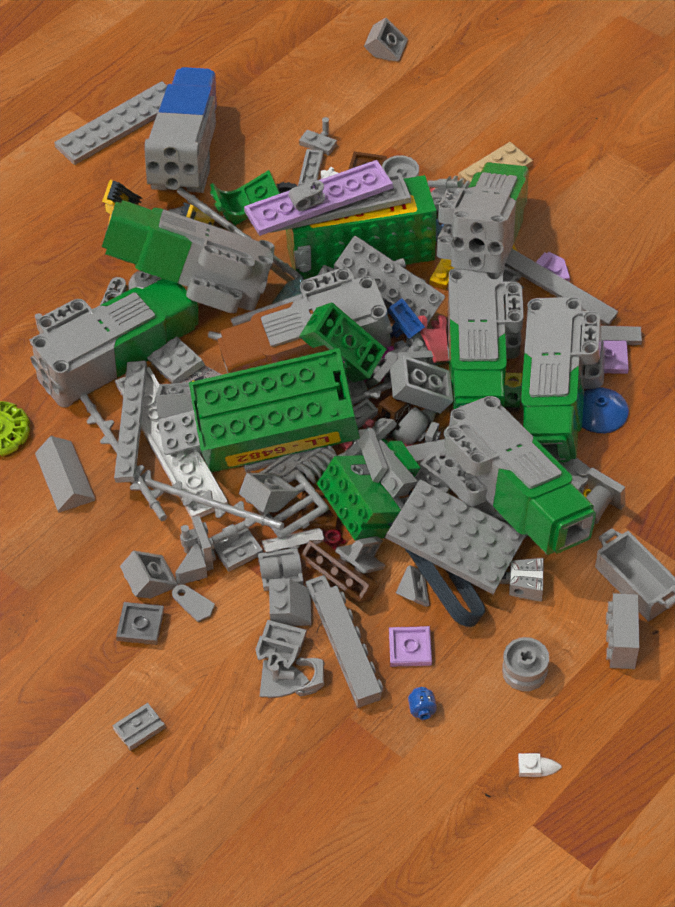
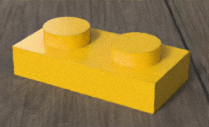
[429,259,454,290]

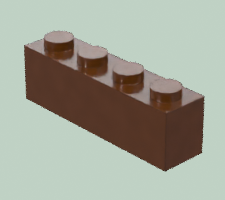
[300,540,380,602]

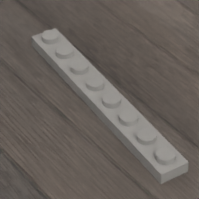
[114,361,147,483]

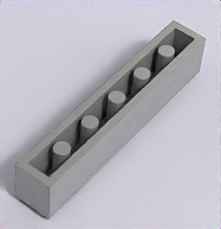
[314,586,383,708]

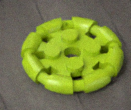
[0,401,30,457]

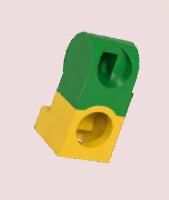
[504,373,522,408]

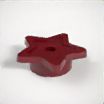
[323,529,346,550]

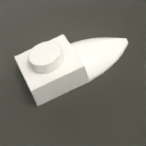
[518,754,562,777]

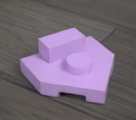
[536,252,570,282]

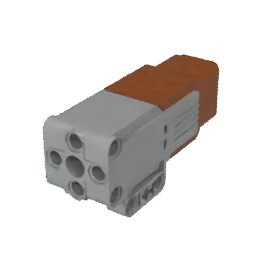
[217,268,392,373]

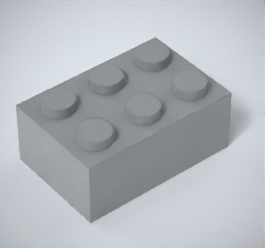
[390,355,453,413]
[606,593,639,669]

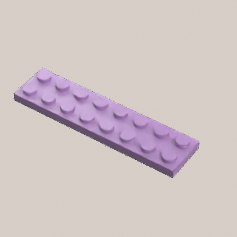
[244,160,393,236]

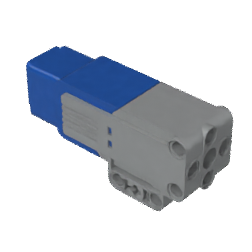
[145,67,217,193]

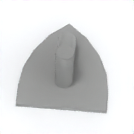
[260,660,309,698]

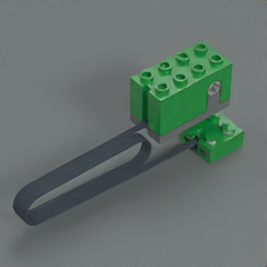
[317,441,485,627]

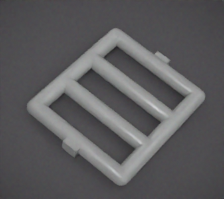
[254,470,328,539]

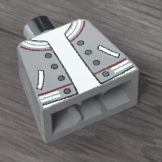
[499,558,543,601]

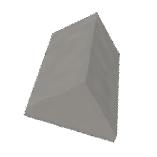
[35,436,95,513]

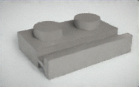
[113,703,165,751]

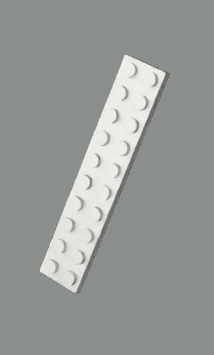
[115,367,228,519]

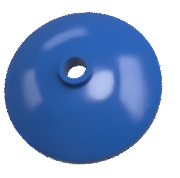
[582,387,629,433]

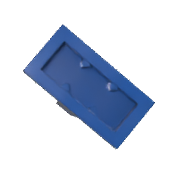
[387,298,425,339]

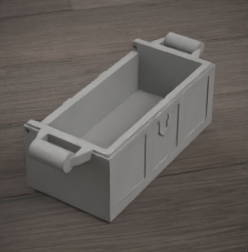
[595,528,675,622]

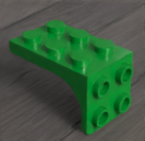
[210,170,281,226]

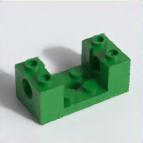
[299,302,386,383]

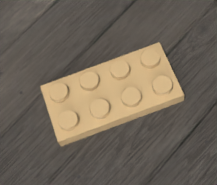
[459,142,533,183]

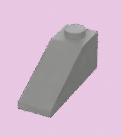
[378,440,418,498]

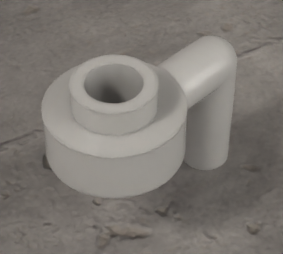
[388,340,410,355]

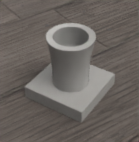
[586,468,625,524]

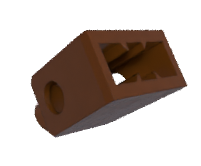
[376,394,411,438]

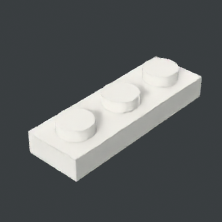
[262,528,324,552]

